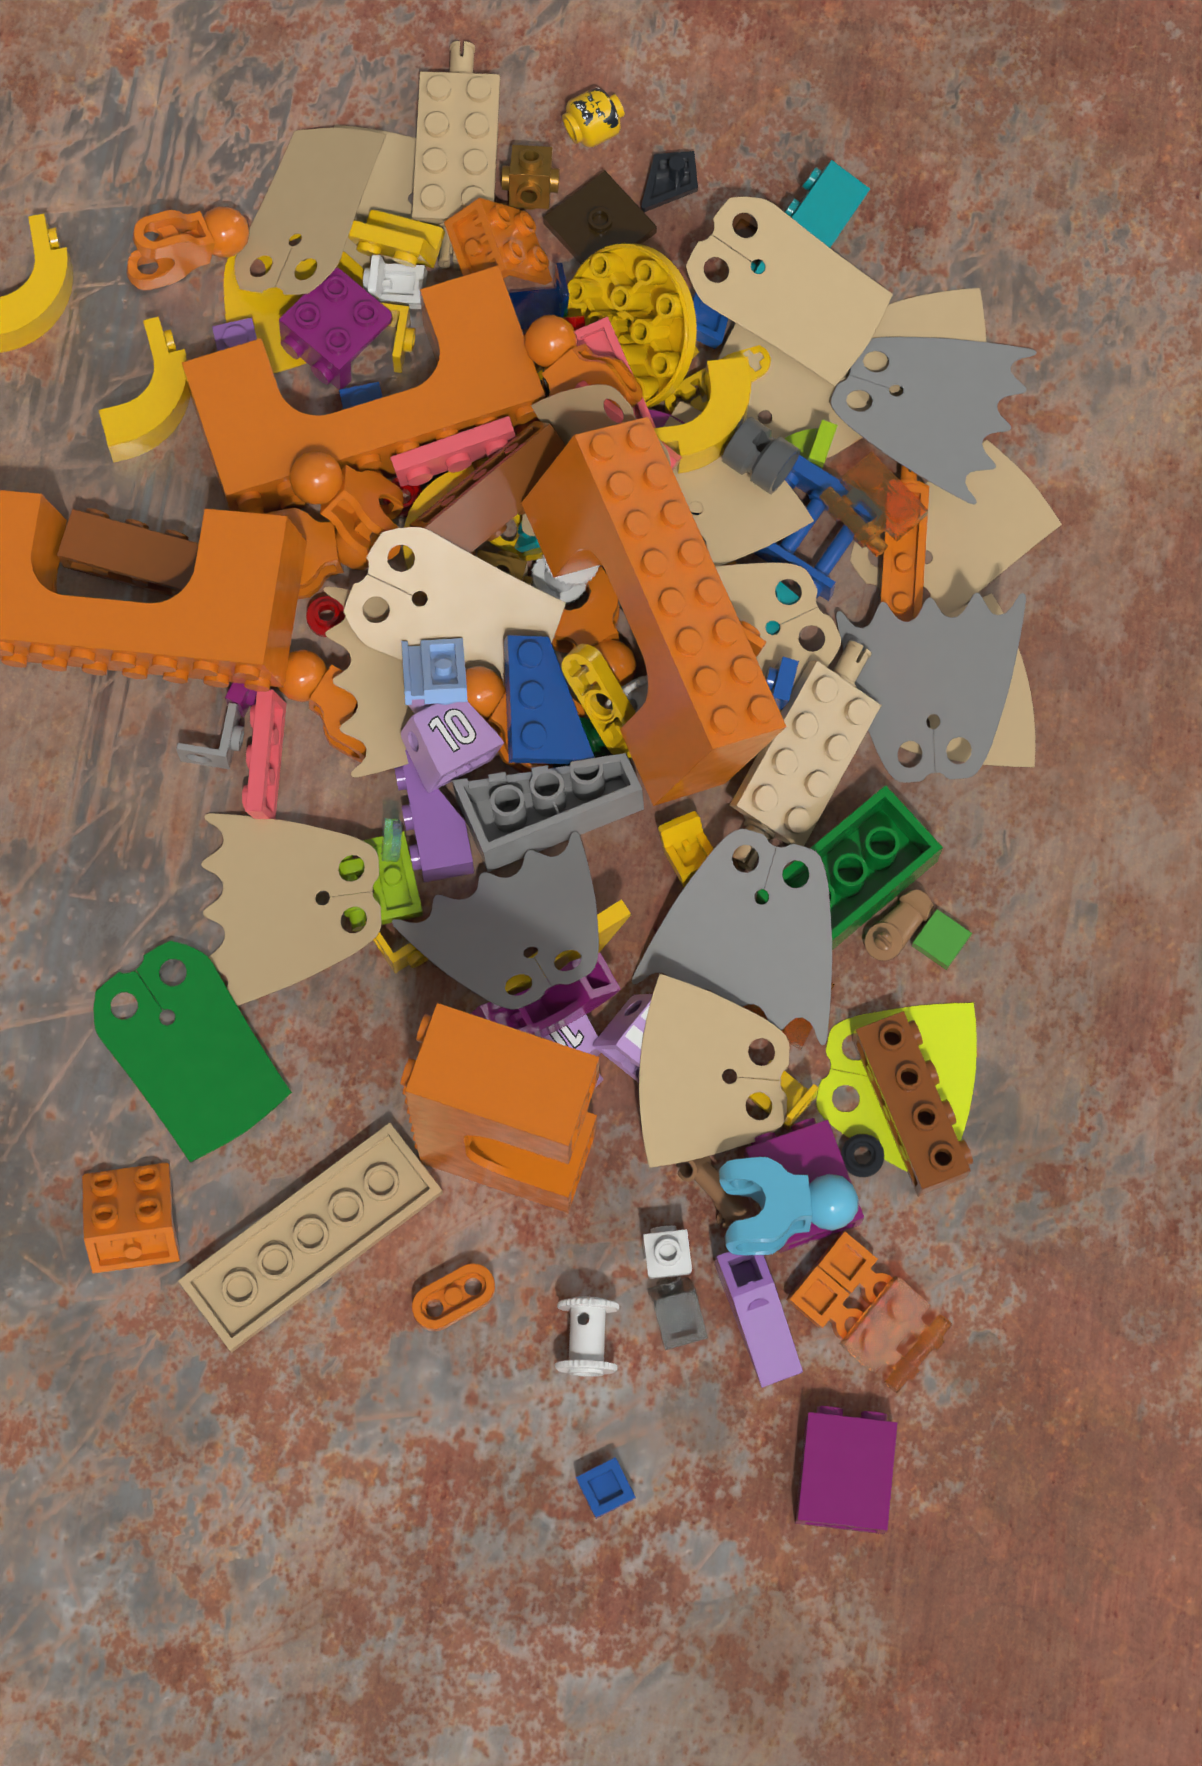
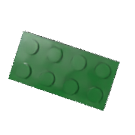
[756,785,943,950]

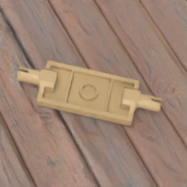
[412,41,500,270]
[730,641,881,871]

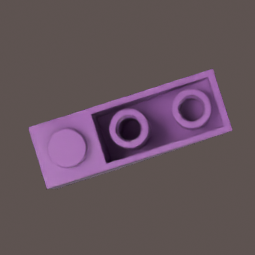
[394,750,474,882]
[714,1252,803,1388]

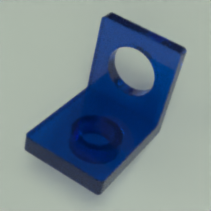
[509,263,569,329]

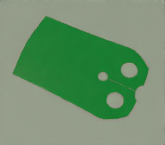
[93,941,292,1163]

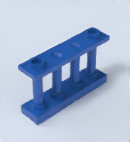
[691,437,886,601]

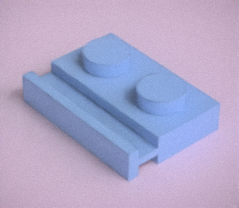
[401,638,468,705]

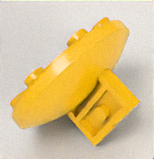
[562,243,699,408]

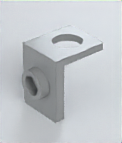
[176,702,244,770]

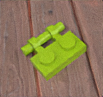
[339,831,423,932]

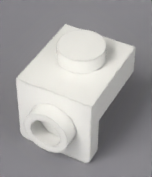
[363,255,427,309]
[642,1226,692,1279]

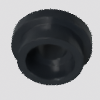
[841,1134,884,1178]

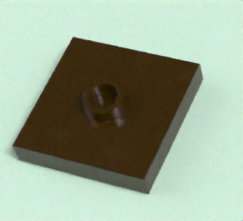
[543,171,657,265]

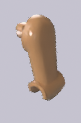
[865,890,935,961]
[677,1156,752,1228]

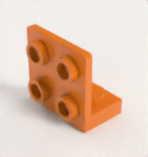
[444,197,552,285]
[82,1163,180,1274]

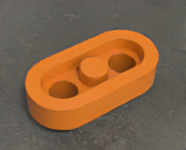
[412,1263,495,1331]

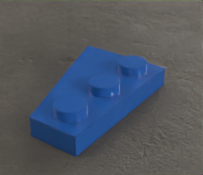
[504,635,595,764]

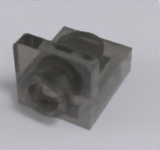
[647,1276,708,1350]

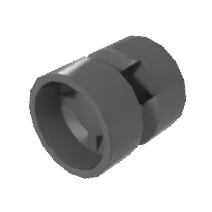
[722,417,801,494]

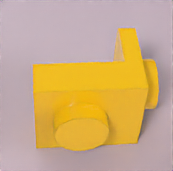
[658,811,713,887]

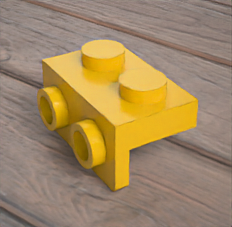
[348,210,445,268]

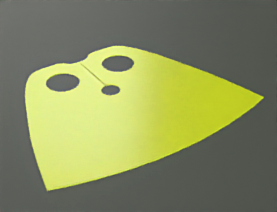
[816,1003,977,1172]

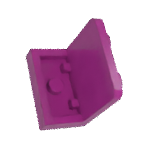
[279,268,392,390]

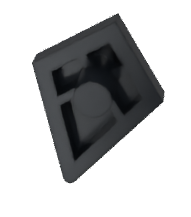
[641,151,698,212]

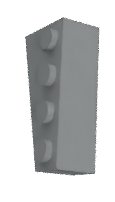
[452,753,644,872]

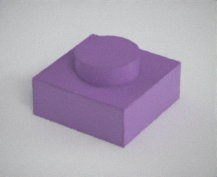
[212,318,257,351]

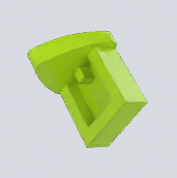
[785,420,838,469]

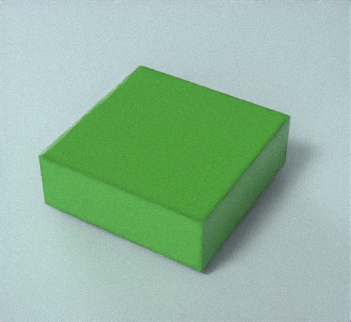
[912,909,972,970]

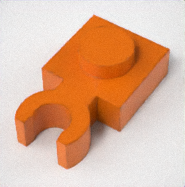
[814,1231,897,1307]
[786,1266,868,1342]

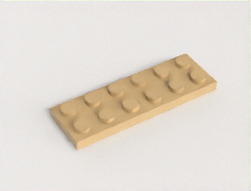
[178,1123,443,1353]

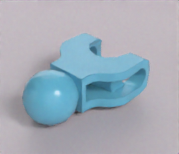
[719,1157,859,1255]

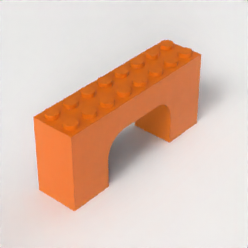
[182,266,546,514]
[521,417,787,806]
[0,490,307,692]
[400,1003,599,1213]

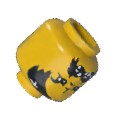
[562,87,625,148]

